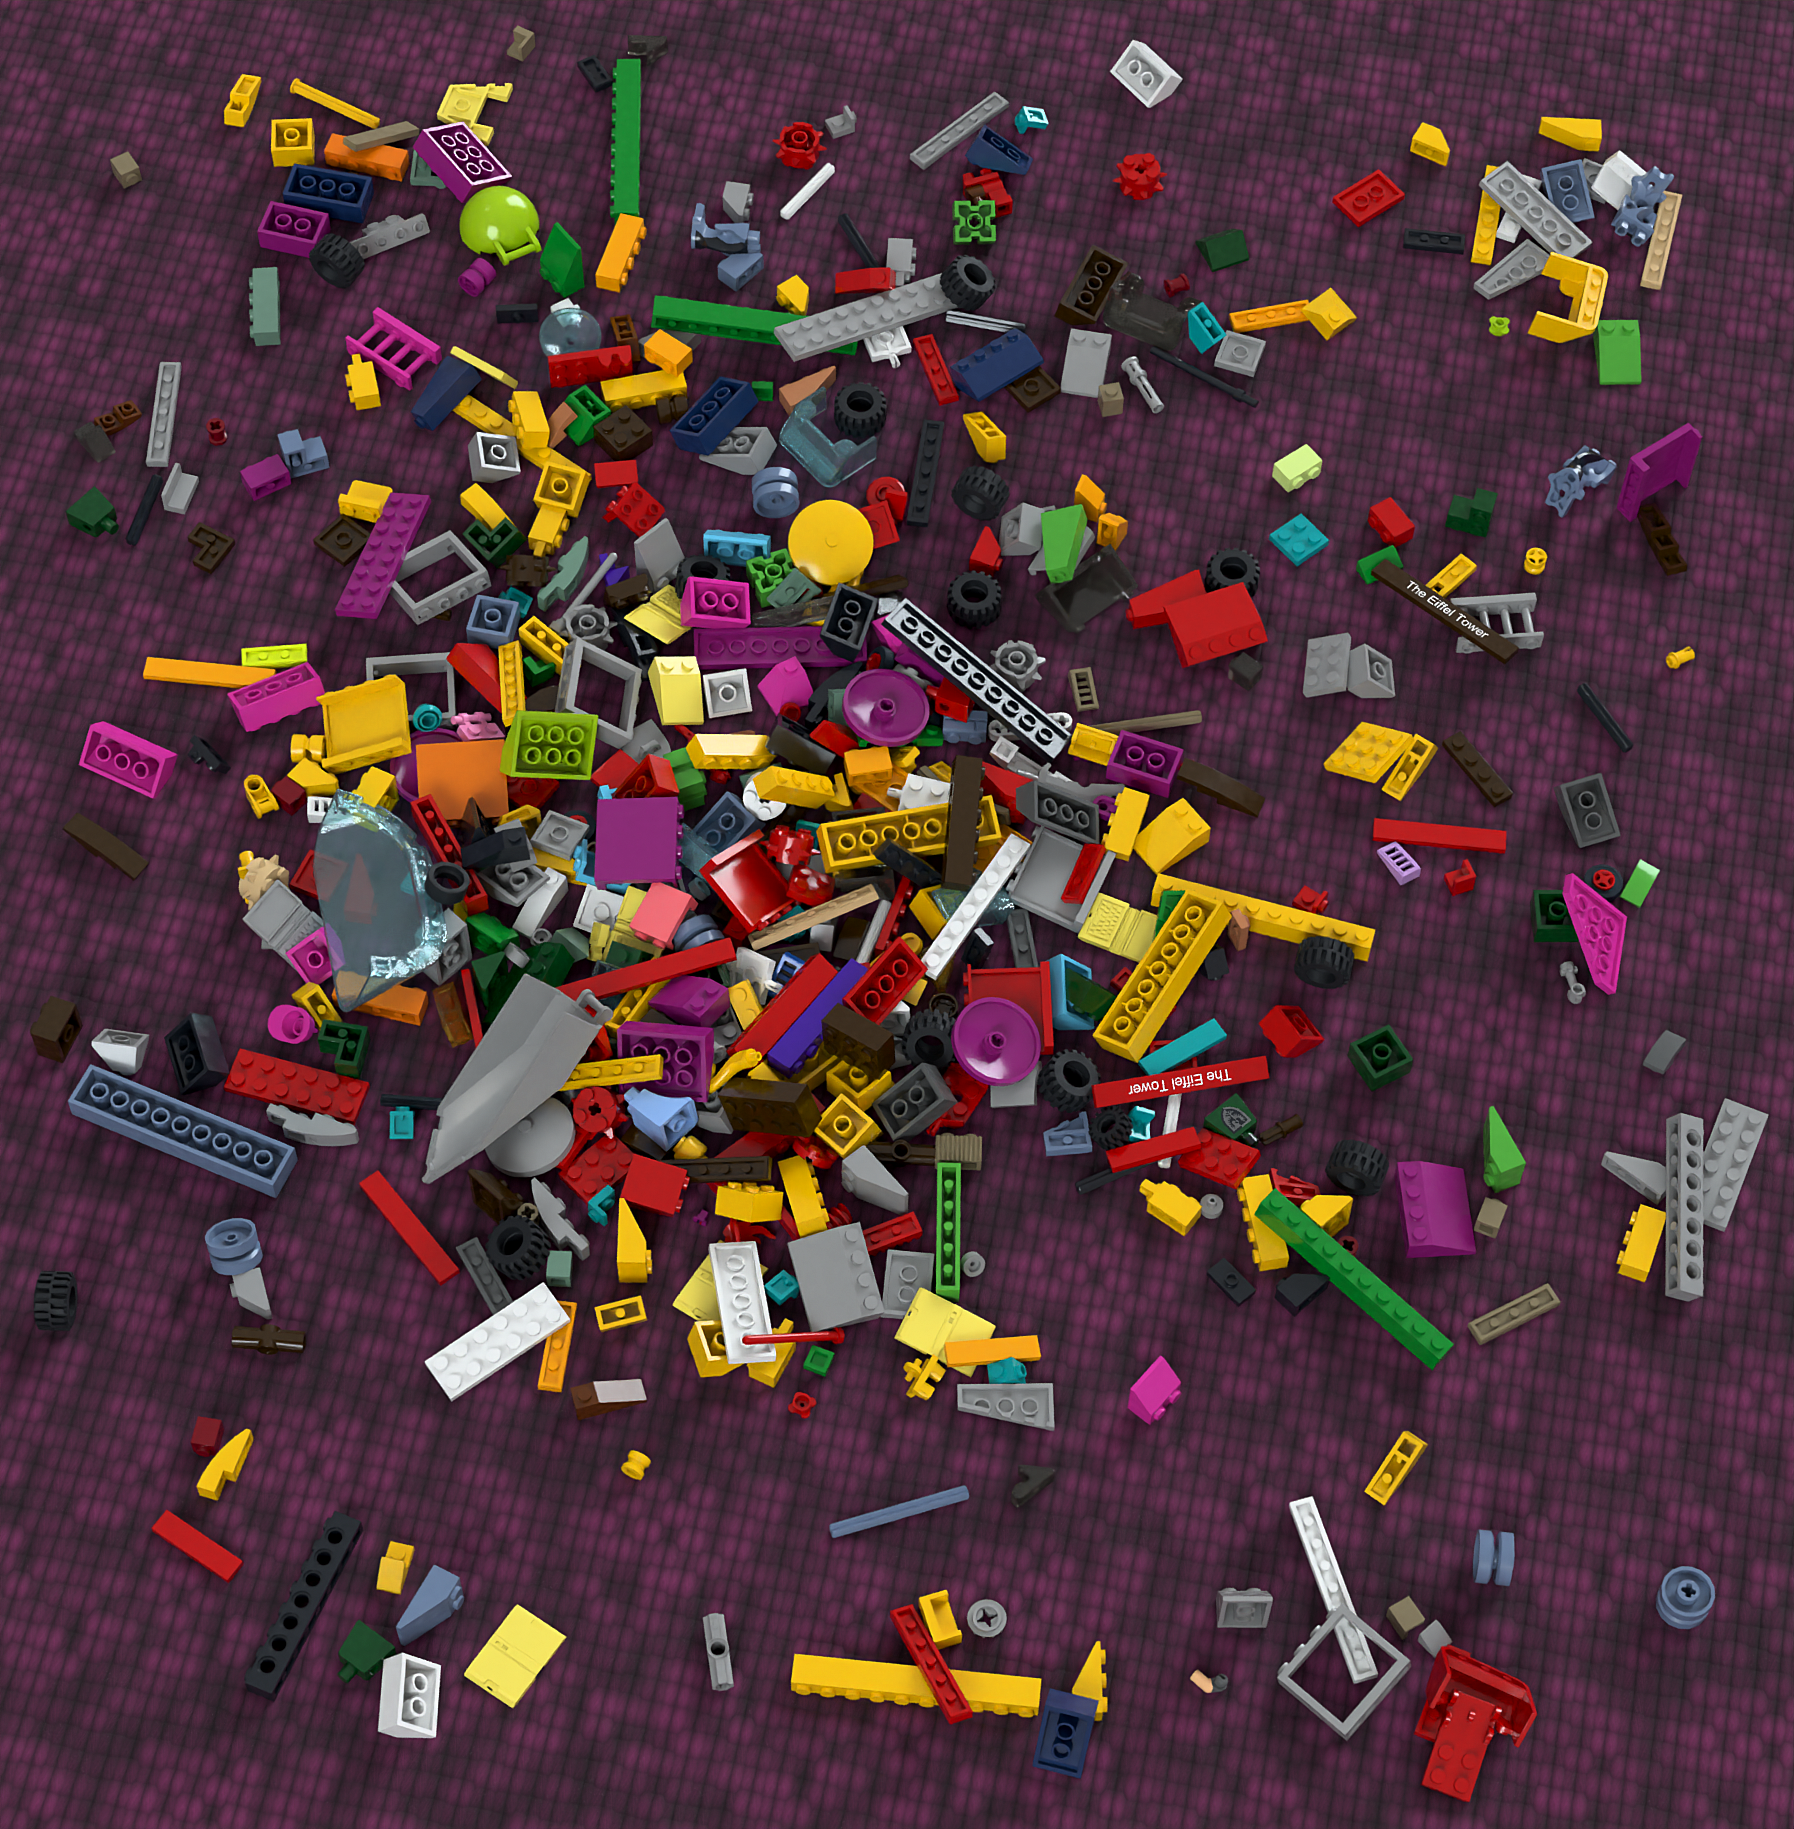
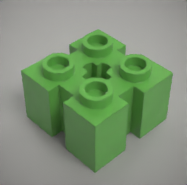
[952,200,996,245]
[746,548,794,608]
[663,747,707,811]

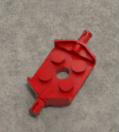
[926,1062,989,1136]

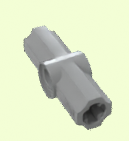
[703,1613,734,1691]

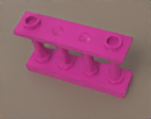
[345,307,442,391]

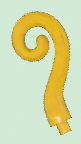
[709,1049,762,1095]

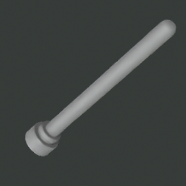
[549,553,617,638]

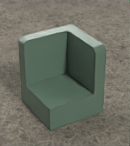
[546,1251,573,1287]

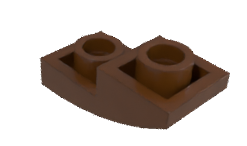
[94,400,142,437]

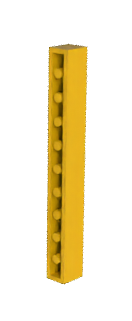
[1151,873,1375,961]
[791,1654,1041,1717]

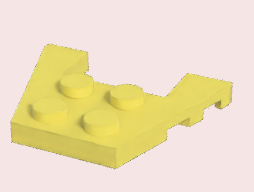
[437,83,513,146]

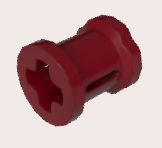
[1164,273,1190,297]
[206,418,227,446]
[1338,1236,1358,1257]

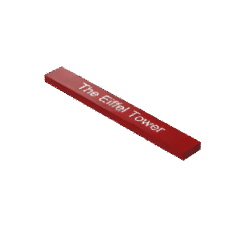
[1091,1056,1269,1108]

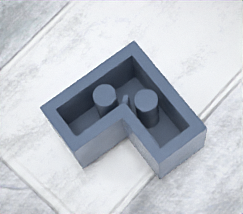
[278,429,330,479]

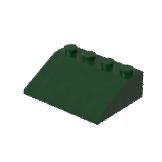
[481,942,575,1027]

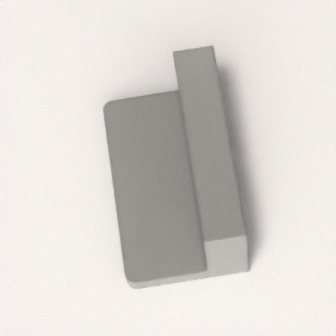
[161,463,199,514]

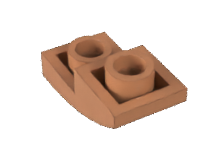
[547,402,578,449]

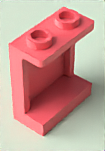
[629,882,698,950]

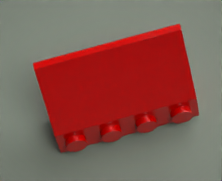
[1163,582,1268,668]

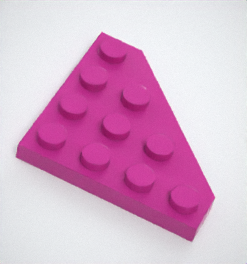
[1563,873,1627,995]

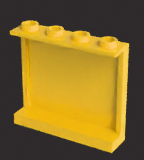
[316,674,412,775]

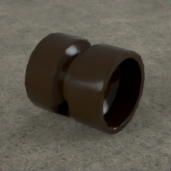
[655,393,688,425]
[929,993,958,1020]

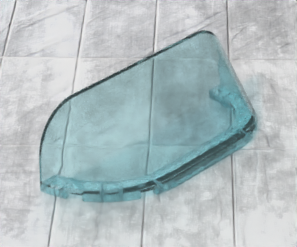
[313,789,447,1012]

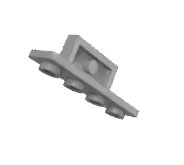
[350,213,430,259]

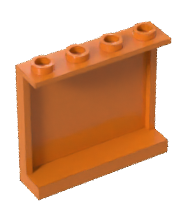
[416,739,509,828]

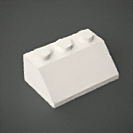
[1110,40,1182,108]
[378,1653,441,1738]

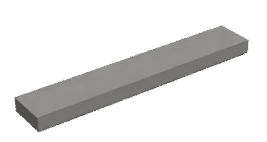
[910,92,1009,170]
[146,362,182,467]

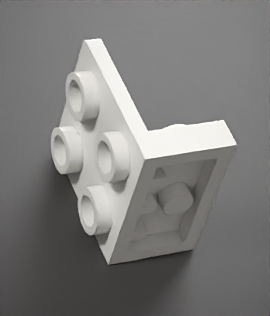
[1591,150,1647,210]

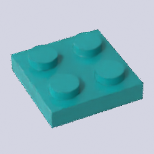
[1269,514,1329,566]

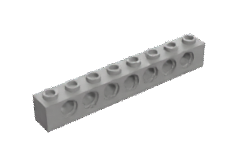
[1665,1113,1704,1301]

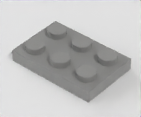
[1303,633,1351,698]
[881,1250,934,1319]

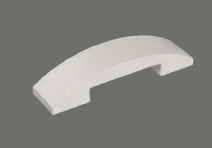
[989,736,1072,782]

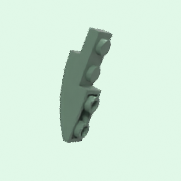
[537,536,589,612]

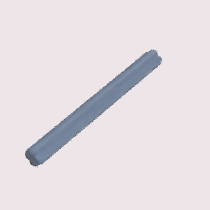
[829,1485,969,1538]

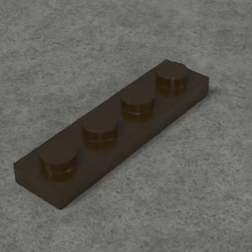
[1442,731,1513,808]

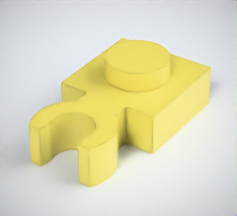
[587,922,611,962]

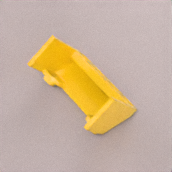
[1528,252,1608,343]

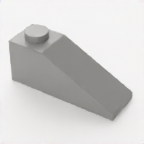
[1601,1151,1666,1205]

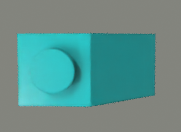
[1187,302,1227,354]

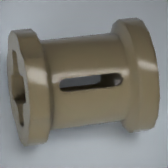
[518,1203,540,1226]

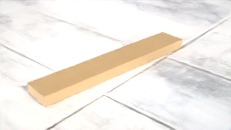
[1640,191,1682,290]
[748,884,879,951]

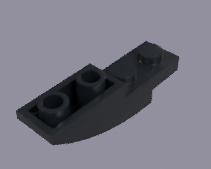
[611,604,658,682]
[805,661,863,731]

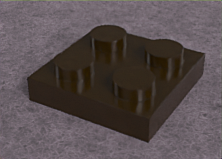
[1004,366,1061,413]
[313,514,370,567]

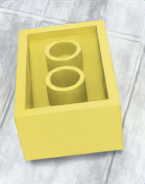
[647,657,704,725]

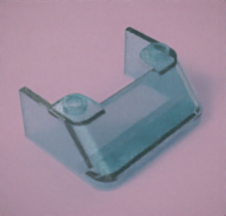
[779,386,877,487]

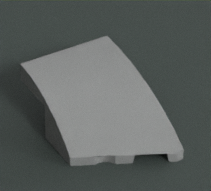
[991,1060,1042,1108]

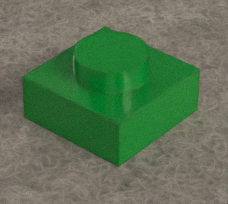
[752,381,773,401]
[803,1345,835,1377]

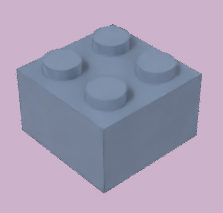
[466,595,521,649]

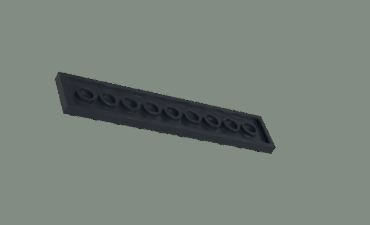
[881,598,1073,763]

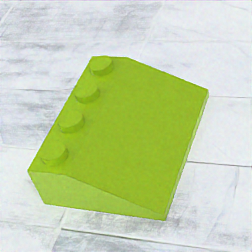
[500,710,598,780]

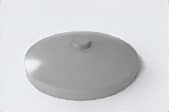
[485,1097,576,1177]

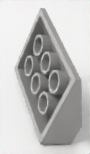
[787,1222,884,1332]

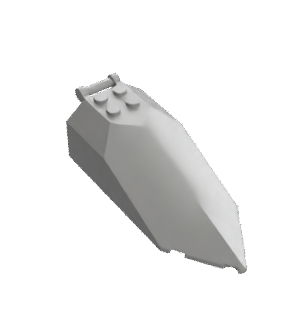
[422,974,613,1184]

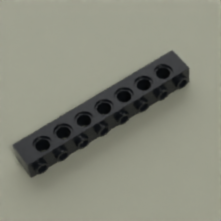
[244,1511,364,1702]

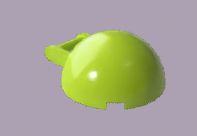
[459,186,542,266]

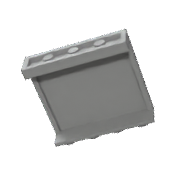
[1005,825,1117,934]

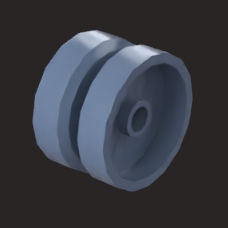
[751,467,800,518]
[672,915,725,953]
[205,1218,263,1275]
[1473,1529,1515,1586]
[1656,1566,1715,1629]

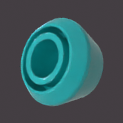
[413,704,442,732]

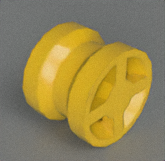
[1524,548,1547,575]
[621,1450,651,1480]

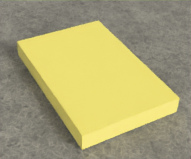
[450,346,518,389]

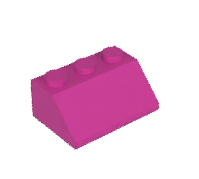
[680,577,751,629]

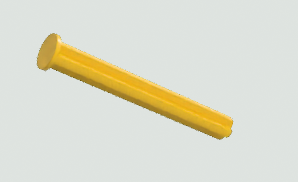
[290,78,380,129]

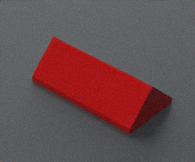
[842,936,928,1025]

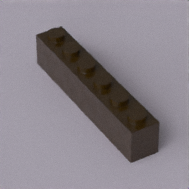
[941,755,985,892]

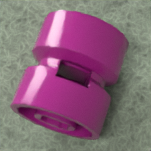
[458,258,496,297]

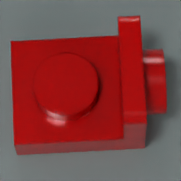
[1292,885,1329,915]

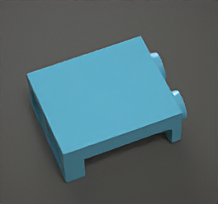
[573,839,631,894]

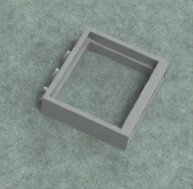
[389,530,491,625]
[555,637,642,749]
[366,652,457,732]
[1277,1604,1411,1741]

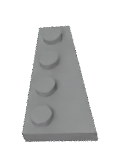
[1473,239,1549,300]
[957,1383,1054,1431]

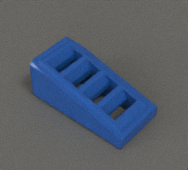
[767,952,805,998]

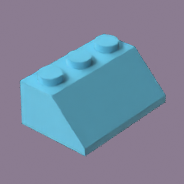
[703,530,771,567]
[1047,954,1094,1030]

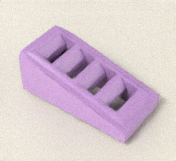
[1377,841,1421,885]

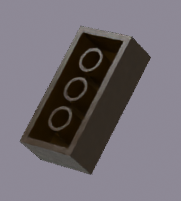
[718,1077,822,1137]

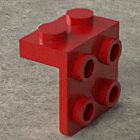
[602,481,665,538]

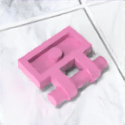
[451,712,505,742]

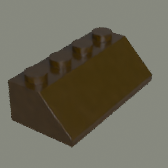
[1054,245,1129,326]

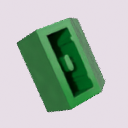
[563,385,611,447]

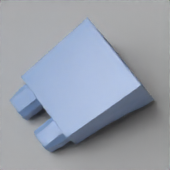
[624,1087,698,1152]

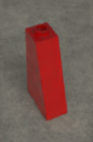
[1126,570,1206,629]
[446,643,527,714]

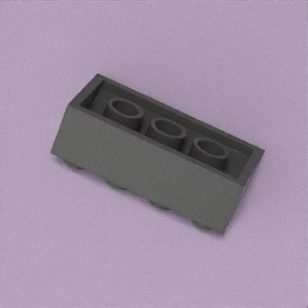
[1016,780,1099,844]

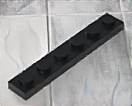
[907,419,945,528]

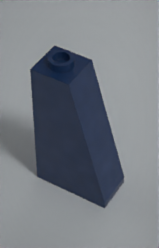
[411,356,482,431]

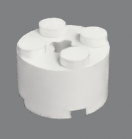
[743,772,787,821]

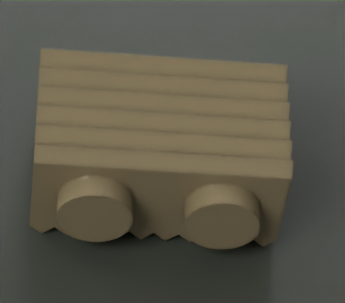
[935,1133,982,1170]

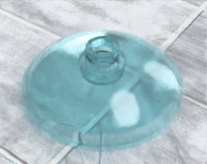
[539,308,601,357]

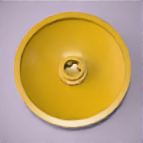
[788,500,873,586]

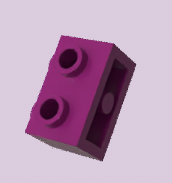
[240,454,291,501]

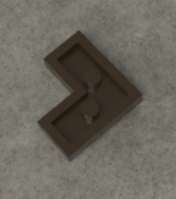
[187,522,235,574]

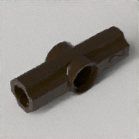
[866,1140,936,1168]
[232,1324,306,1355]

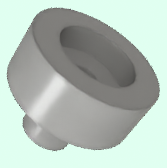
[687,877,710,901]
[1200,1194,1223,1219]
[960,1251,985,1277]

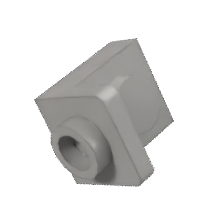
[825,105,857,139]

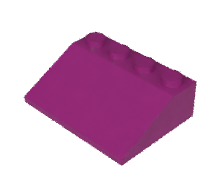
[413,121,512,203]
[617,1021,714,1103]
[1394,1161,1476,1258]

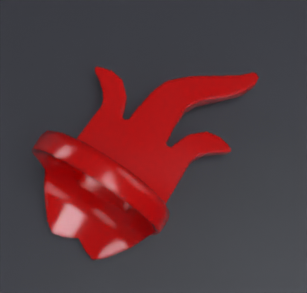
[723,1218,776,1245]

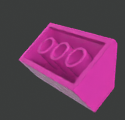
[227,662,325,732]
[79,721,178,799]

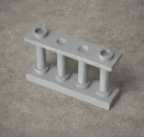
[1450,593,1544,653]

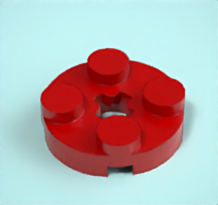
[792,1135,839,1169]

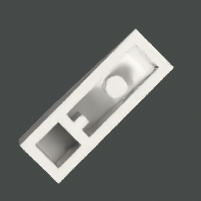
[512,867,568,939]

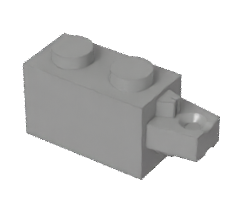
[886,238,916,288]

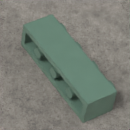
[249,267,281,346]

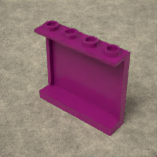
[1616,423,1702,522]
[594,797,684,890]

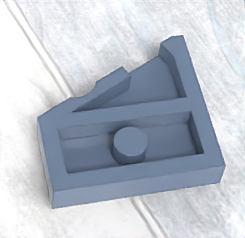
[1043,1111,1092,1157]

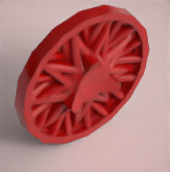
[866,477,905,506]

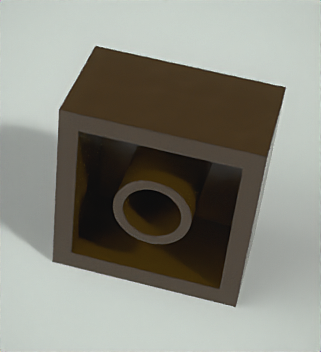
[593,405,653,462]
[30,996,83,1063]

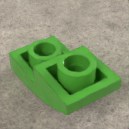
[1620,860,1660,908]

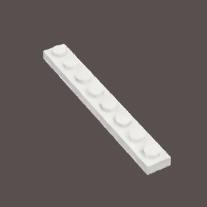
[921,833,1030,980]
[1289,1496,1378,1684]

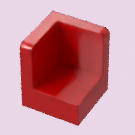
[1444,859,1476,896]

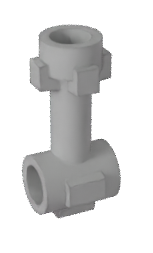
[1559,961,1586,1004]

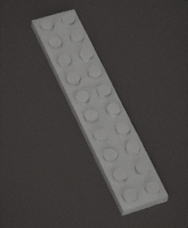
[774,273,958,362]

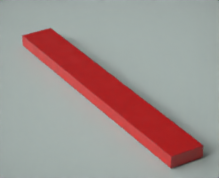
[555,937,737,1002]

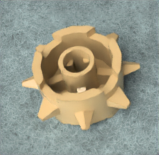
[239,854,290,910]

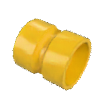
[291,734,326,764]

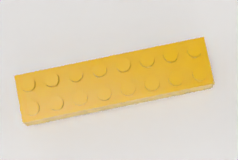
[816,795,1002,873]
[1093,889,1232,1063]

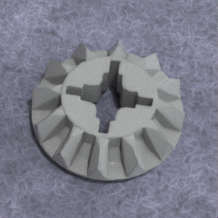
[967,1599,1007,1638]

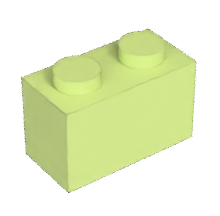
[1272,444,1322,492]

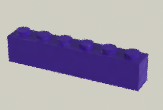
[767,958,868,1079]

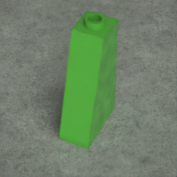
[1041,504,1087,584]

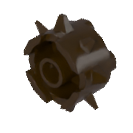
[498,555,556,587]

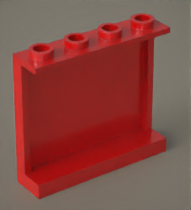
[699,829,802,934]
[963,961,1054,1055]

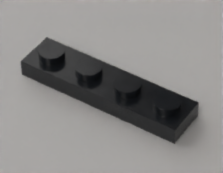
[873,837,942,888]

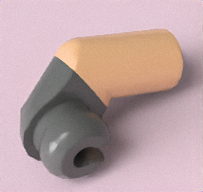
[1190,1670,1228,1693]

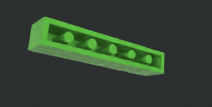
[936,1163,961,1302]

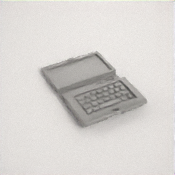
[242,879,337,971]

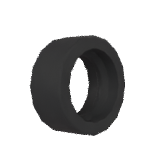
[424,862,470,905]

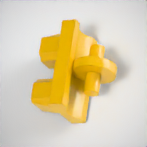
[903,1354,946,1400]

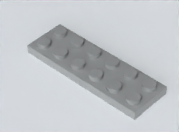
[1479,161,1592,259]
[1703,1098,1768,1232]

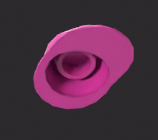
[268,1005,318,1044]

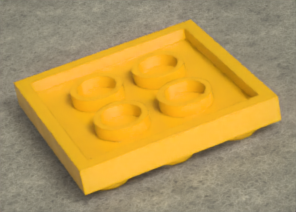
[1323,722,1414,783]

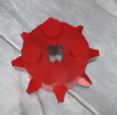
[772,122,827,169]
[1113,153,1167,200]
[760,825,821,865]
[571,1085,628,1140]

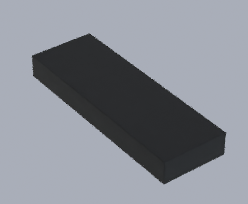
[1403,228,1465,255]

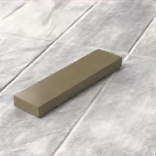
[343,121,419,152]
[1467,1283,1560,1345]

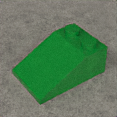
[539,222,584,298]

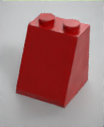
[620,1154,690,1218]

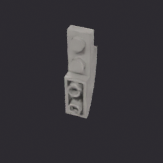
[266,1103,359,1146]
[531,1178,590,1261]

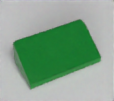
[1356,545,1403,585]

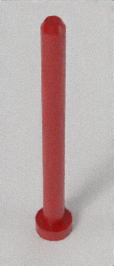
[742,1327,845,1345]

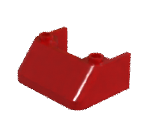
[1425,1646,1537,1748]

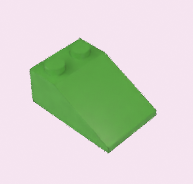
[1593,320,1641,385]
[1483,1106,1526,1193]

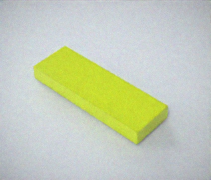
[241,644,308,669]

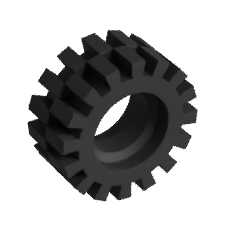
[1088,1106,1133,1150]

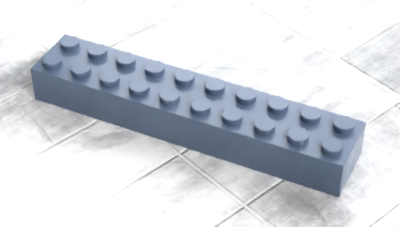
[68,1064,298,1198]

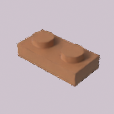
[1227,908,1250,951]

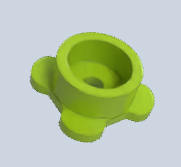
[1489,316,1510,336]

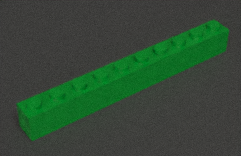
[610,59,641,225]
[651,295,858,355]
[1254,1188,1454,1370]

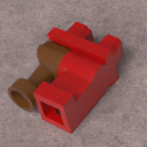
[963,168,1013,218]

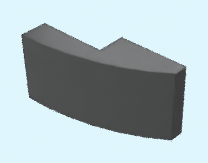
[1643,1030,1686,1074]

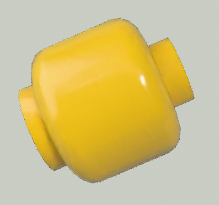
[672,1136,708,1160]

